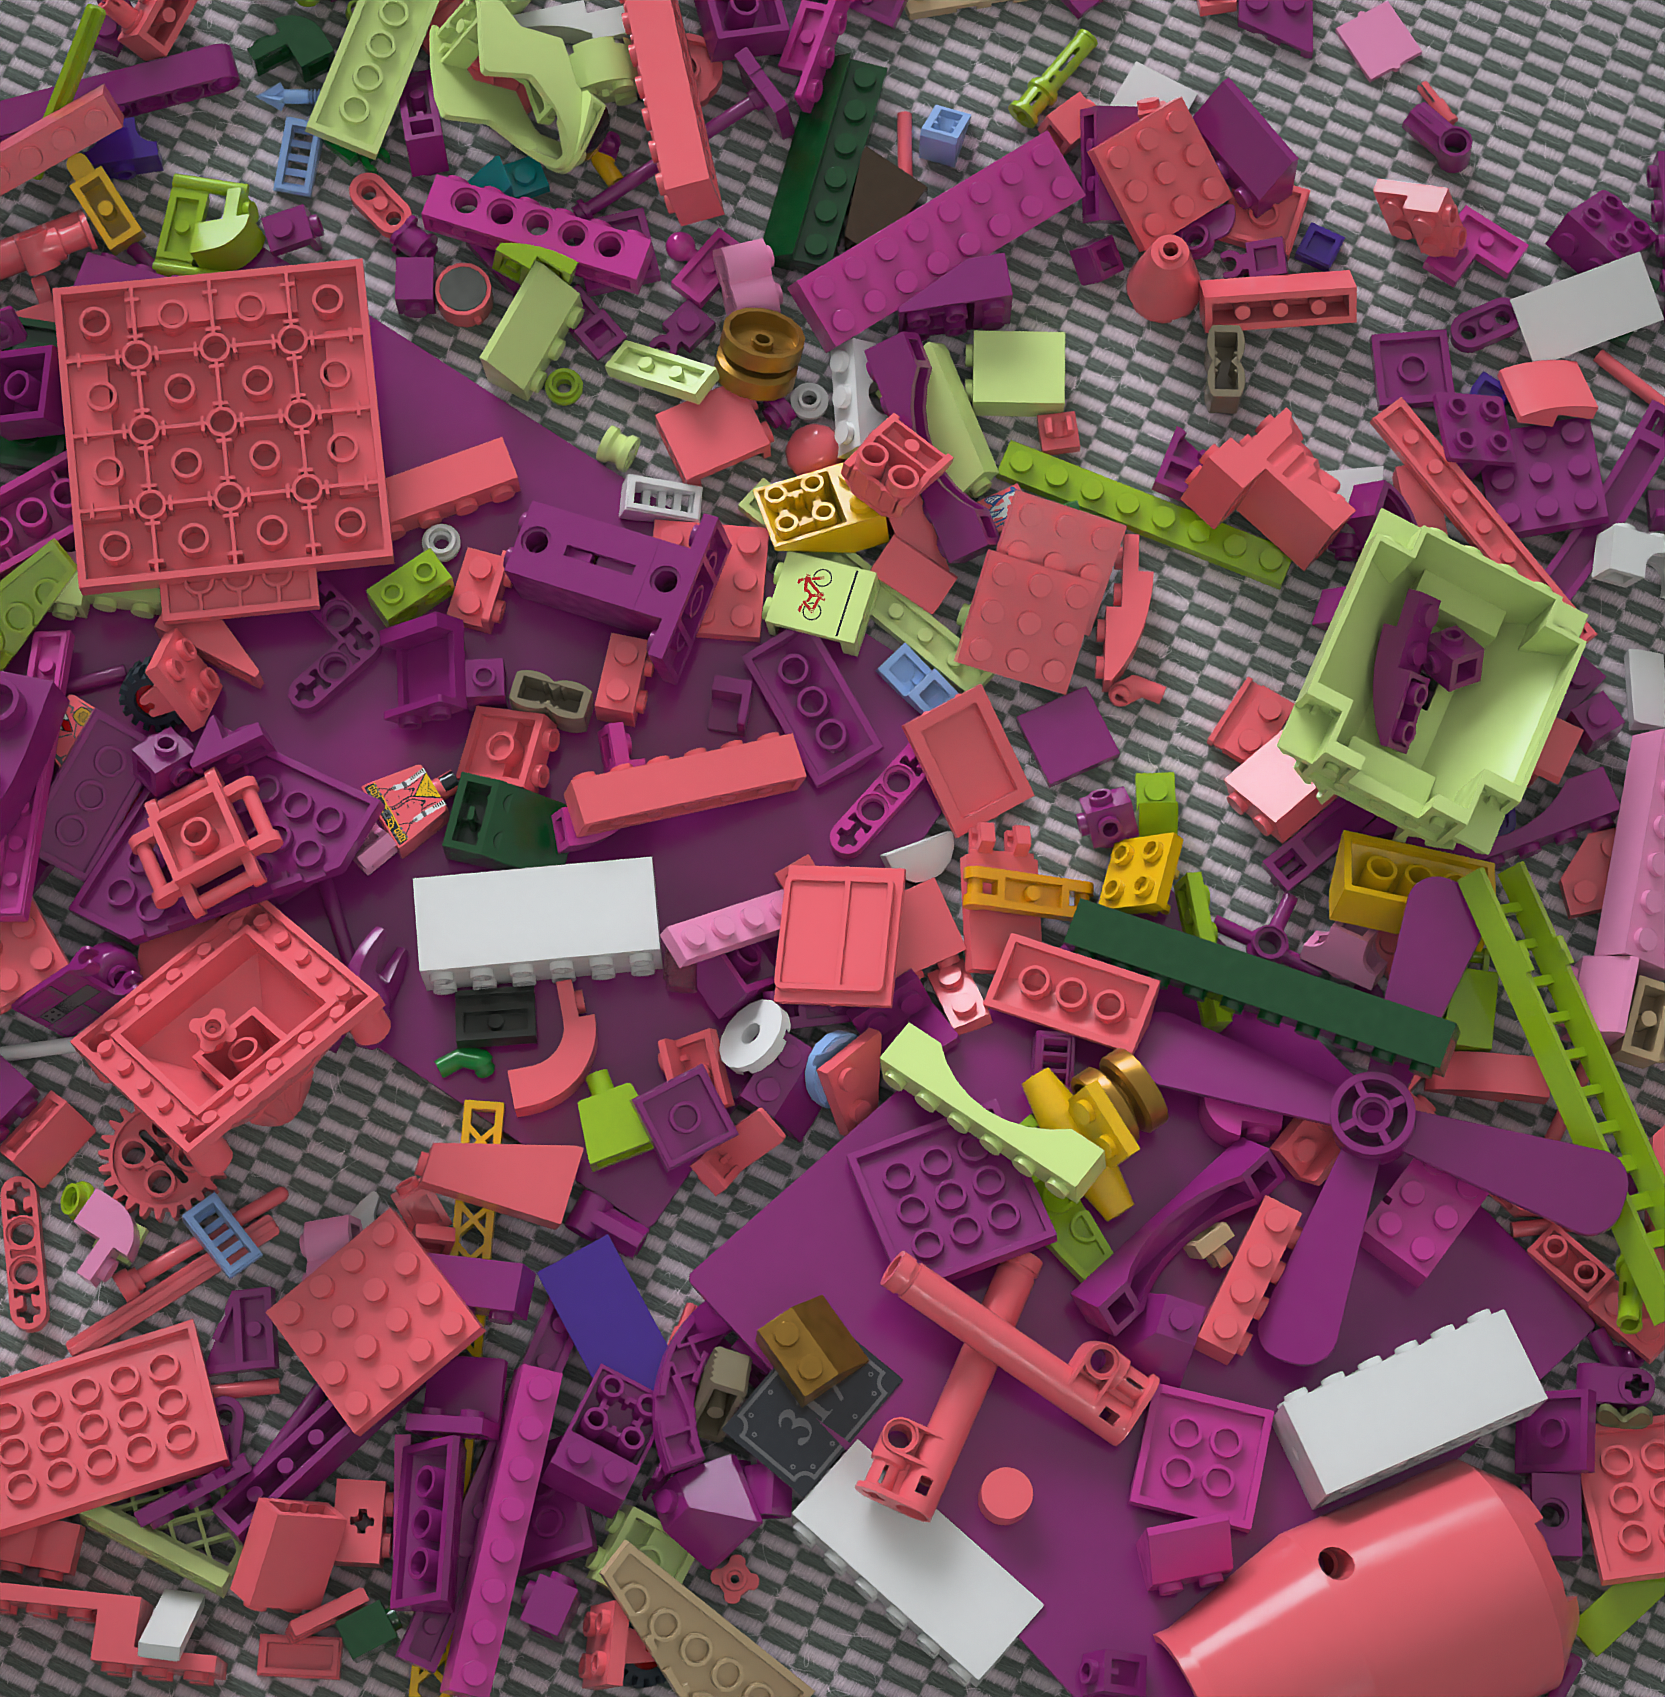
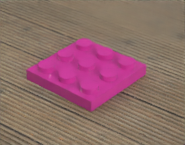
[1128,1383,1274,1533]

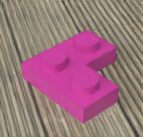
[1423,205,1529,288]

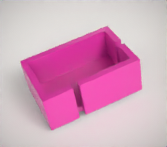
[1360,1158,1489,1289]

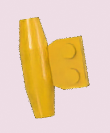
[1021,1067,1140,1222]

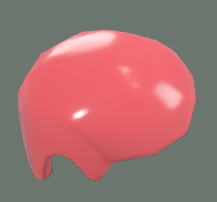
[785,423,846,476]

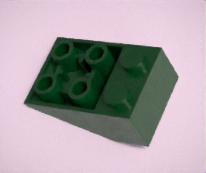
[442,772,569,870]

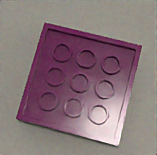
[846,1098,1057,1282]

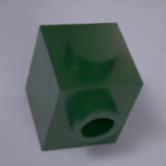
[335,1599,403,1663]

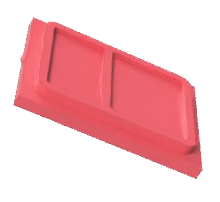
[901,684,1035,838]

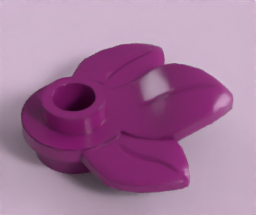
[1172,204,1236,260]

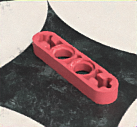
[0,1176,50,1333]

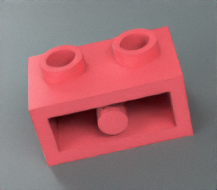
[595,633,655,727]

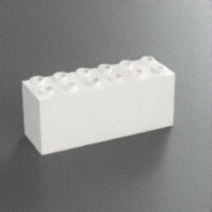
[413,857,663,995]
[1272,1309,1548,1510]
[792,1439,1044,1687]

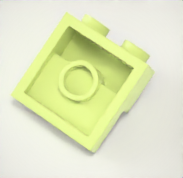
[585,1504,695,1591]

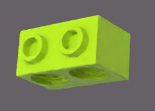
[366,548,455,628]

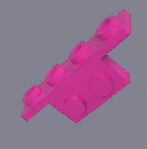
[778,0,855,113]

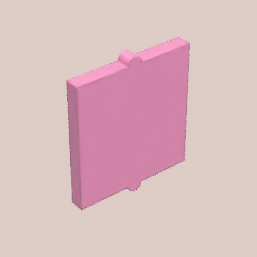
[1335,0,1422,82]

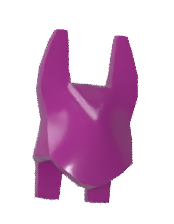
[329,927,409,1054]

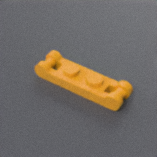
[963,866,1094,923]

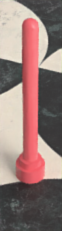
[112,1187,289,1303]

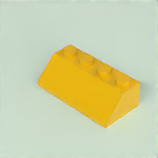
[1329,830,1496,952]

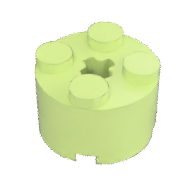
[569,36,638,106]

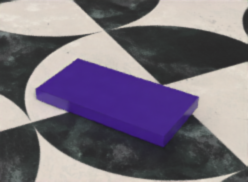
[536,1234,668,1391]

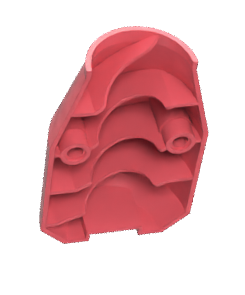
[1153,1459,1580,1697]

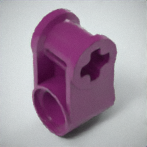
[1576,1363,1656,1410]

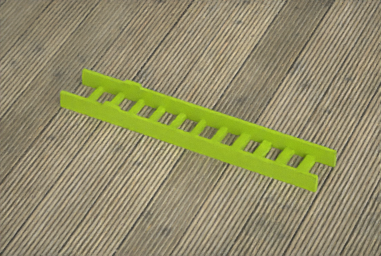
[1457,861,1665,1326]

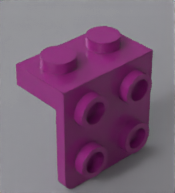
[1545,190,1656,274]

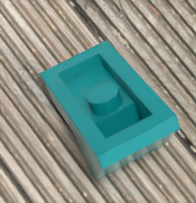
[468,155,550,199]

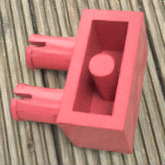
[98,0,198,61]

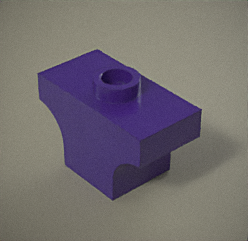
[82,117,164,180]

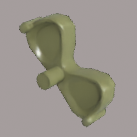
[1596,1403,1653,1429]

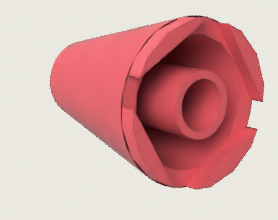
[1126,235,1201,324]

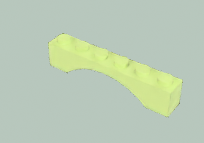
[880,1023,1106,1204]

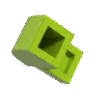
[190,187,266,271]

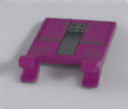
[11,945,143,1038]

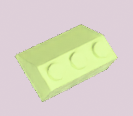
[479,261,584,402]

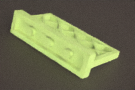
[79,1476,243,1599]

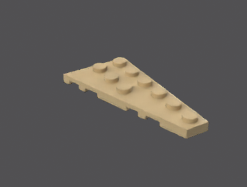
[599,1540,815,1697]

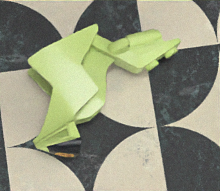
[429,0,610,174]

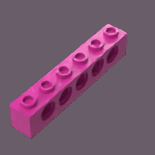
[421,174,653,295]

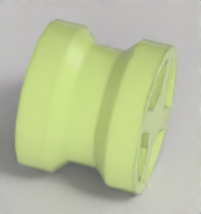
[596,425,641,473]

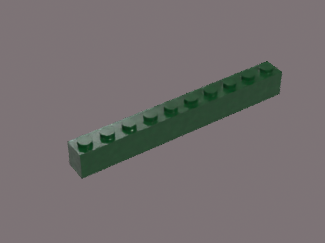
[1064,898,1461,1079]

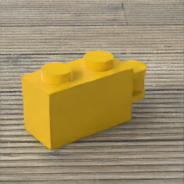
[66,153,147,256]

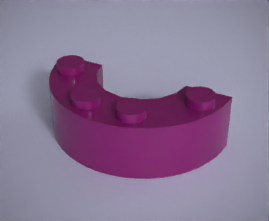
[1312,480,1418,631]

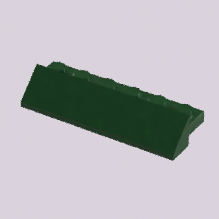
[763,52,888,271]

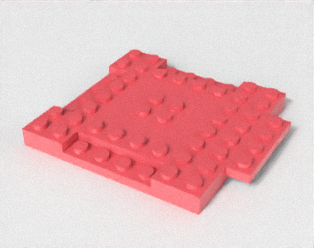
[52,258,395,625]

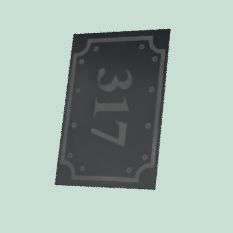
[722,1340,903,1498]

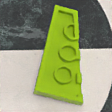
[0,538,77,671]

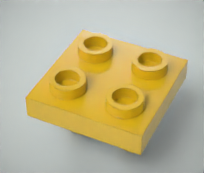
[1098,832,1184,916]

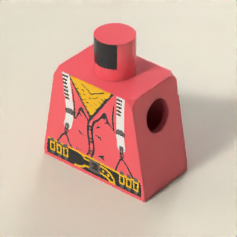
[361,765,459,859]

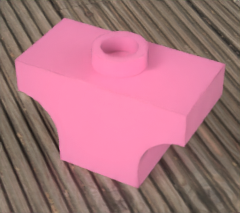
[1299,921,1388,990]

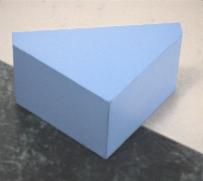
[919,105,971,168]

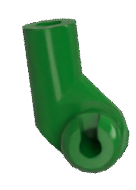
[434,1048,495,1078]

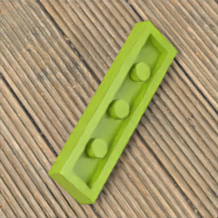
[1173,872,1233,1033]

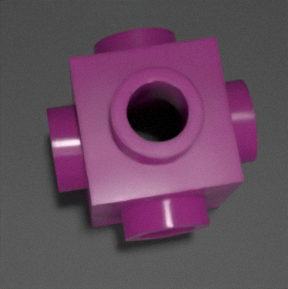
[1421,625,1485,692]
[132,726,195,798]
[1075,786,1139,849]

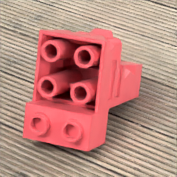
[1180,407,1356,571]

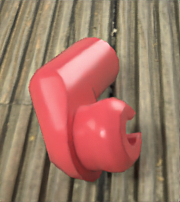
[1108,675,1166,707]

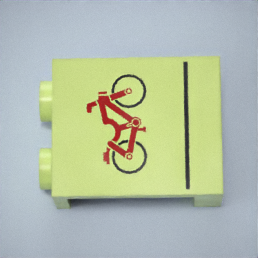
[762,551,880,657]

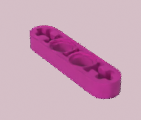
[830,743,927,859]

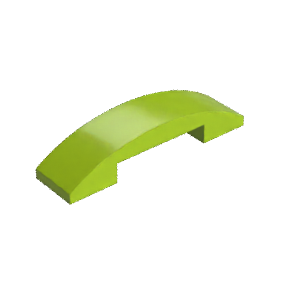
[1576,1578,1665,1657]

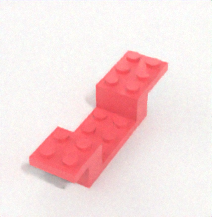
[0,1582,228,1686]

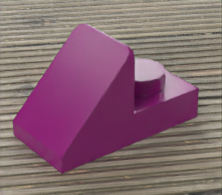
[190,715,276,778]

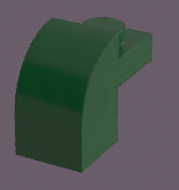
[247,15,335,83]

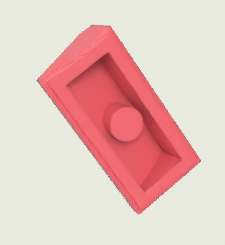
[870,534,958,614]

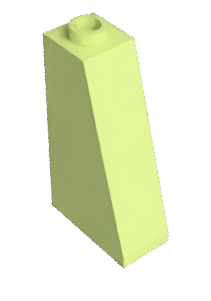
[875,342,999,498]

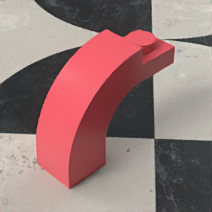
[508,979,598,1118]

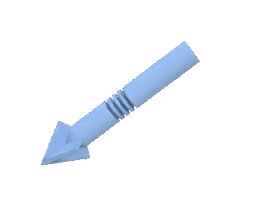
[255,82,320,111]

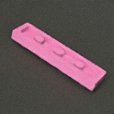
[660,889,784,968]

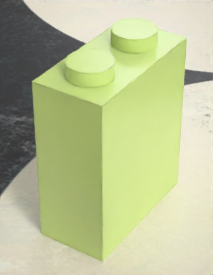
[965,330,1065,417]

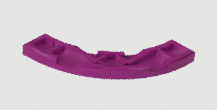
[652,1301,733,1475]

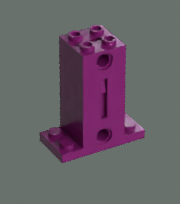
[503,500,732,685]

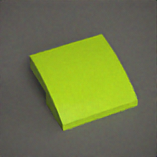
[492,243,578,285]

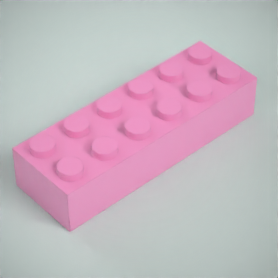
[1594,728,1665,981]

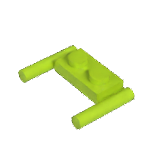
[152,173,250,277]

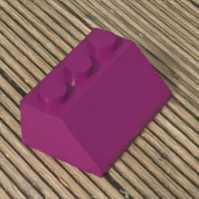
[1193,77,1299,218]

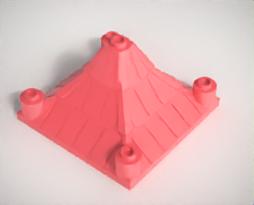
[70,900,391,1177]

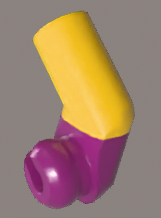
[591,131,624,187]

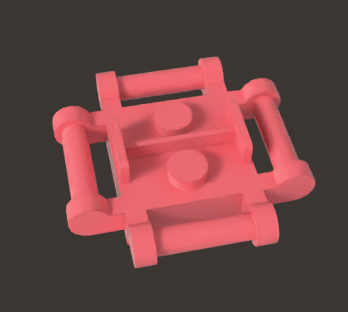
[128,766,283,919]

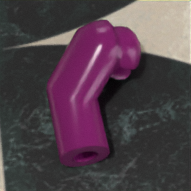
[1587,1326,1645,1368]

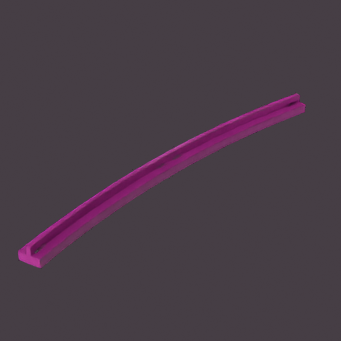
[1261,399,1665,893]

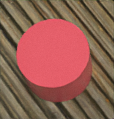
[978,1467,1033,1525]

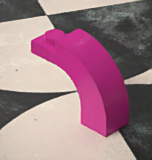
[551,722,646,854]

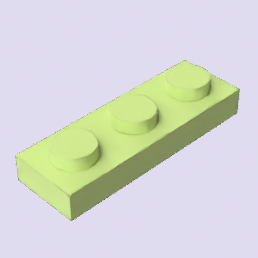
[605,340,720,404]

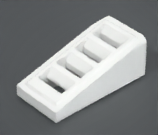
[619,474,703,523]

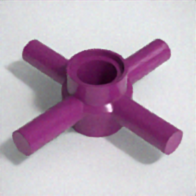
[1214,893,1323,977]

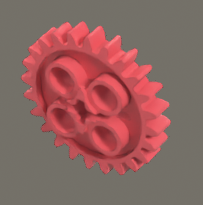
[98,1105,229,1223]

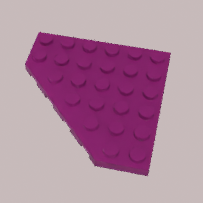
[68,719,385,946]

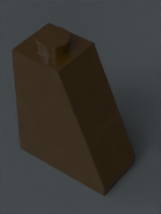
[845,146,928,251]

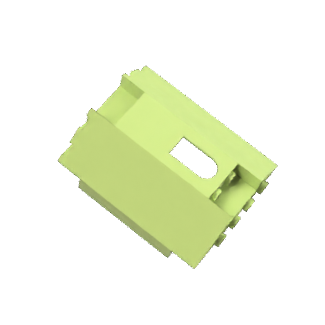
[1277,508,1589,855]

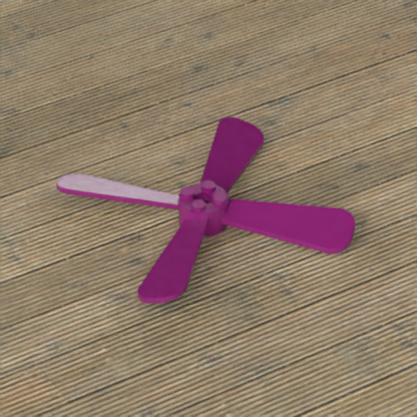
[1133,876,1629,1367]

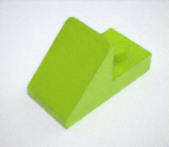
[1135,772,1178,837]

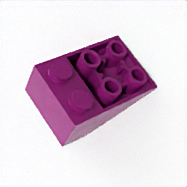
[897,253,1013,342]
[540,1363,655,1519]

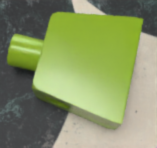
[578,1069,654,1172]

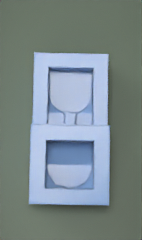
[875,643,959,715]

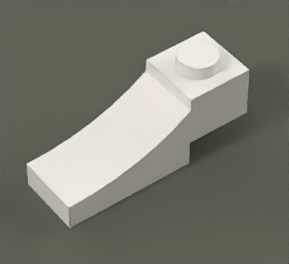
[513,0,631,44]

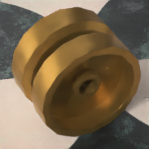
[714,308,805,401]
[1070,1048,1169,1142]

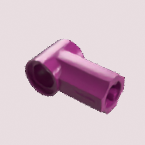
[1402,102,1473,173]
[563,1189,650,1260]

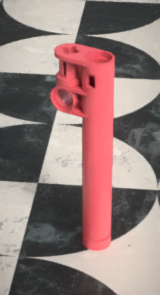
[0,209,98,281]
[880,1251,1160,1446]
[855,1252,1043,1522]

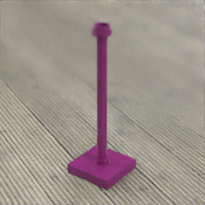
[571,47,795,220]

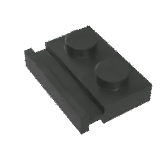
[455,985,537,1049]

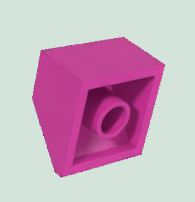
[1136,1512,1233,1596]

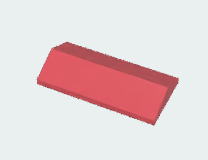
[983,933,1161,1055]

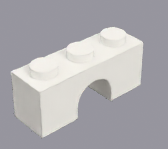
[830,338,888,460]
[1592,523,1665,599]

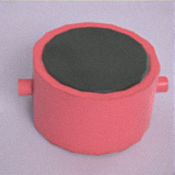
[435,263,494,327]

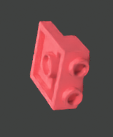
[1373,179,1467,258]
[456,706,560,794]

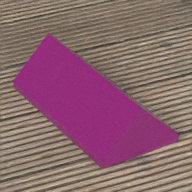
[390,1435,467,1613]

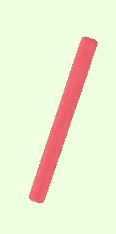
[66,1214,280,1356]

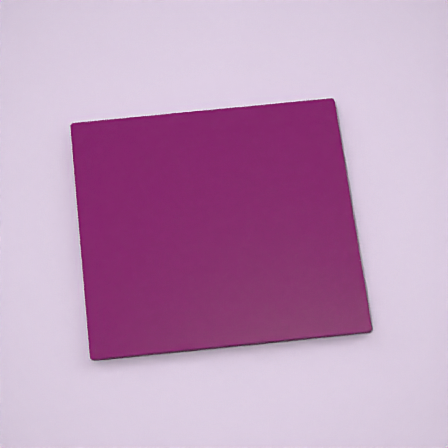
[689,890,1595,1697]

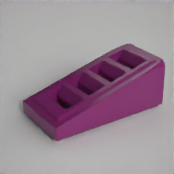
[1031,1030,1075,1116]

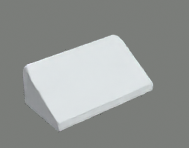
[1624,649,1665,730]

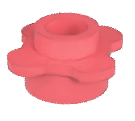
[189,1008,237,1053]
[710,1554,759,1604]

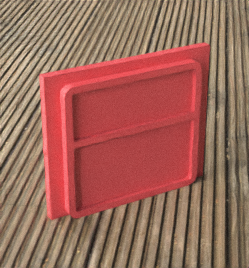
[774,865,906,1008]

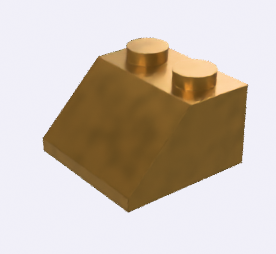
[755,1294,870,1408]

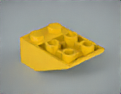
[753,462,889,553]

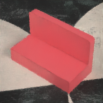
[0,1090,96,1188]

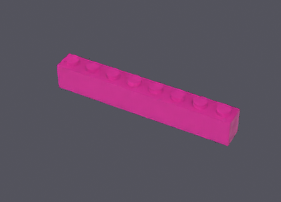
[440,1364,563,1697]

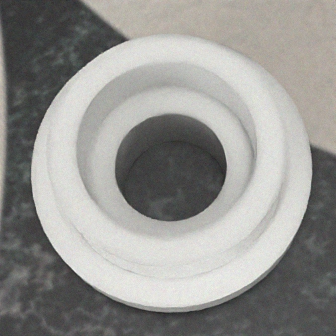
[791,383,829,420]
[422,524,461,562]

